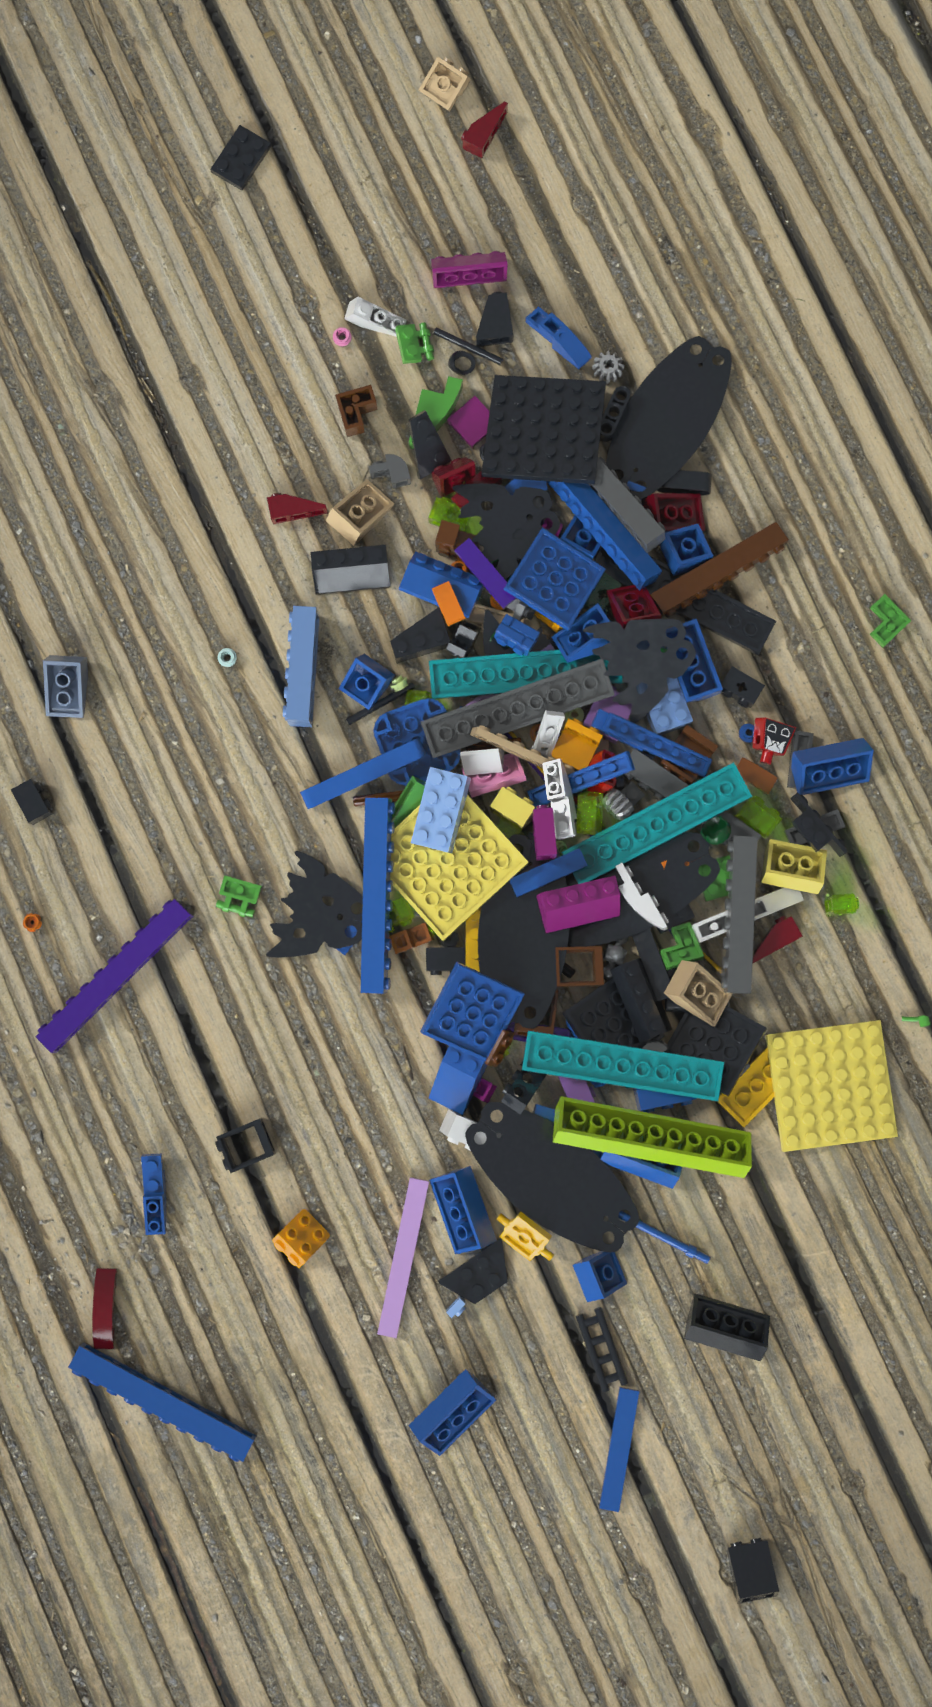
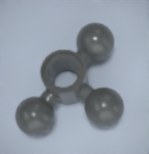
[603,937,629,981]

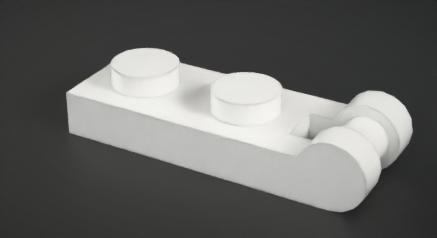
[531,710,565,758]

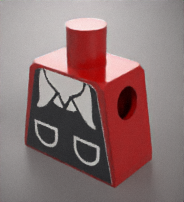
[752,717,796,765]

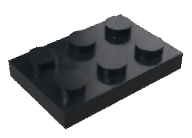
[210,125,272,191]

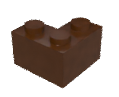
[335,385,378,437]
[435,520,478,561]

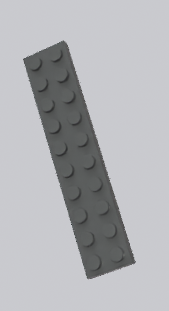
[421,659,615,758]

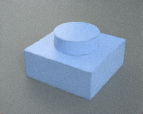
[446,1296,466,1318]

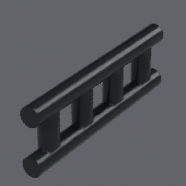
[576,1307,628,1392]

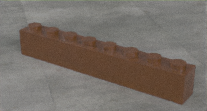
[650,522,789,619]

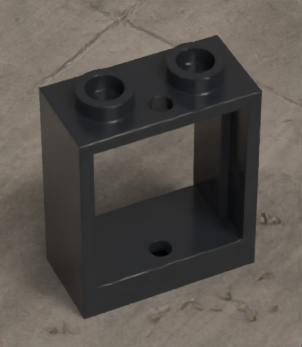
[215,1118,276,1173]

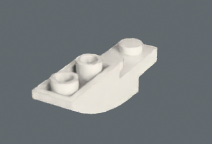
[543,759,577,840]
[615,863,669,931]

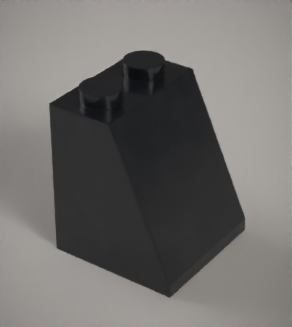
[727,1538,779,1604]

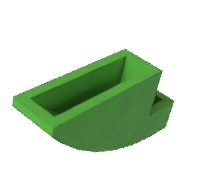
[409,376,463,449]
[392,769,443,829]

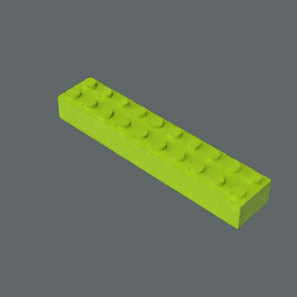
[553,1096,752,1178]

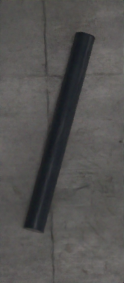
[434,327,503,365]
[346,682,415,725]

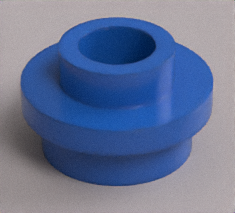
[739,724,754,743]

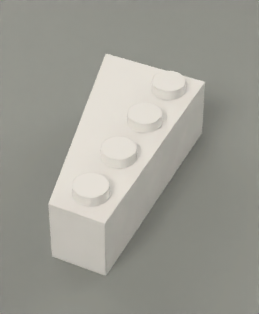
[439,1109,502,1151]

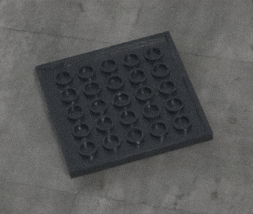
[481,375,606,484]

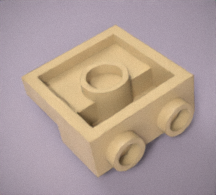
[419,57,471,112]

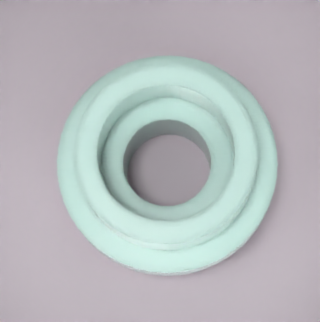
[218,648,237,667]

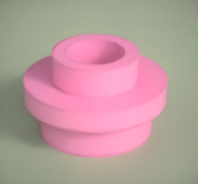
[333,327,352,346]

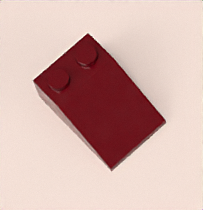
[432,457,475,498]
[642,493,705,533]
[607,585,661,629]

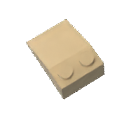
[326,479,394,546]
[664,960,733,1027]

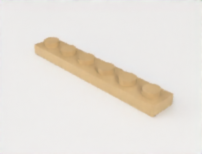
[470,725,576,775]

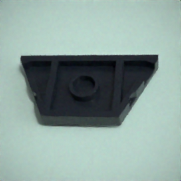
[438,1238,508,1304]

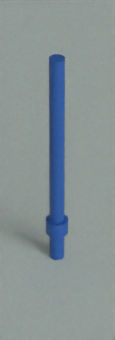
[618,1211,710,1264]

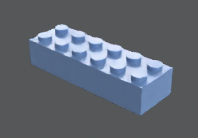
[283,606,320,727]
[636,640,693,735]

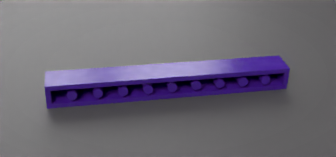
[35,899,193,1053]

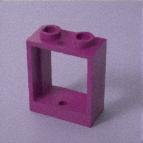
[532,805,557,861]

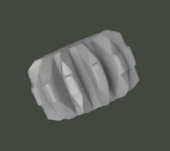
[592,350,624,384]
[601,789,634,821]

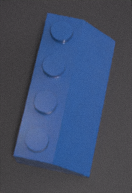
[398,552,483,618]
[666,619,723,703]
[791,738,874,795]
[600,1152,682,1189]
[429,1166,497,1254]
[408,1369,496,1456]

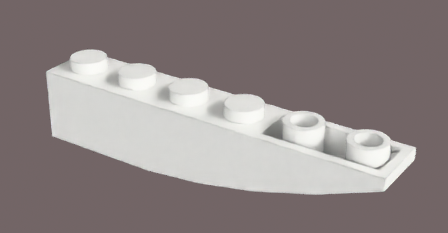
[691,888,804,943]

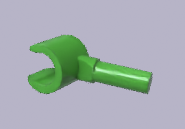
[902,1015,930,1027]

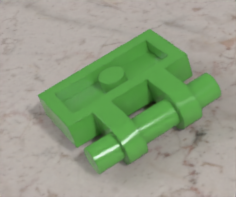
[395,322,434,364]
[216,875,262,917]

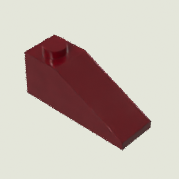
[461,101,508,158]
[267,493,328,525]
[752,915,803,964]

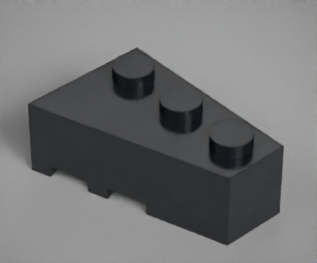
[390,607,450,663]

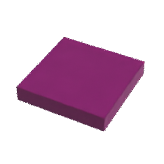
[447,396,490,448]

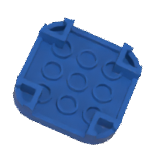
[373,698,460,786]

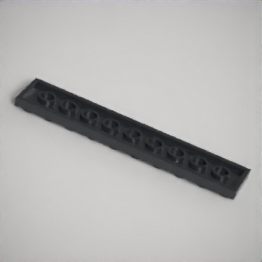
[595,547,776,655]

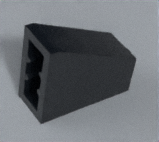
[476,292,513,347]

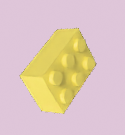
[761,839,827,894]

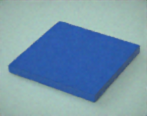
[503,527,606,631]
[420,962,525,1061]

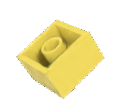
[490,787,535,831]

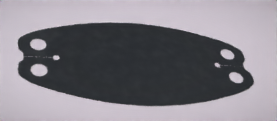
[606,336,732,499]
[565,832,720,947]
[478,834,569,1028]
[465,1102,639,1252]

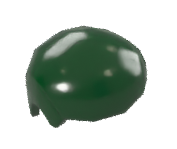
[700,816,731,845]

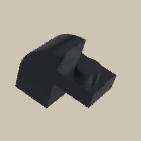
[447,620,481,658]

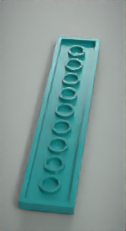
[429,650,622,699]
[562,762,752,884]
[522,1030,724,1101]

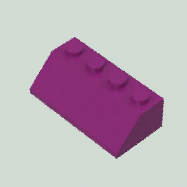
[431,251,508,288]
[537,876,620,933]

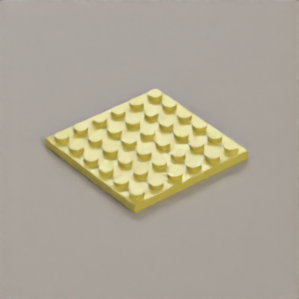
[390,794,529,941]
[765,1020,898,1152]

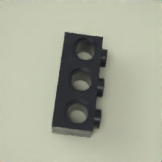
[501,1061,547,1114]

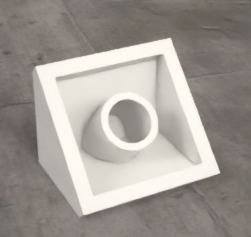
[460,748,504,776]

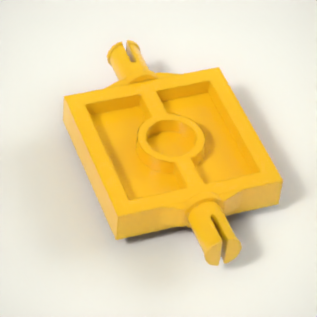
[496,1212,554,1261]

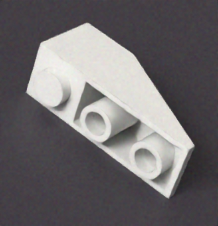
[344,297,407,337]

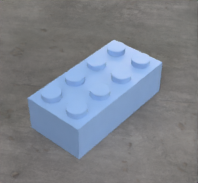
[411,767,471,853]

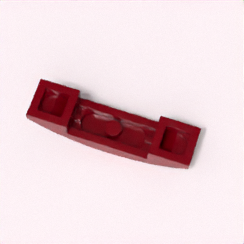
[92,1268,117,1349]

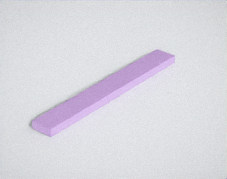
[377,1177,429,1338]

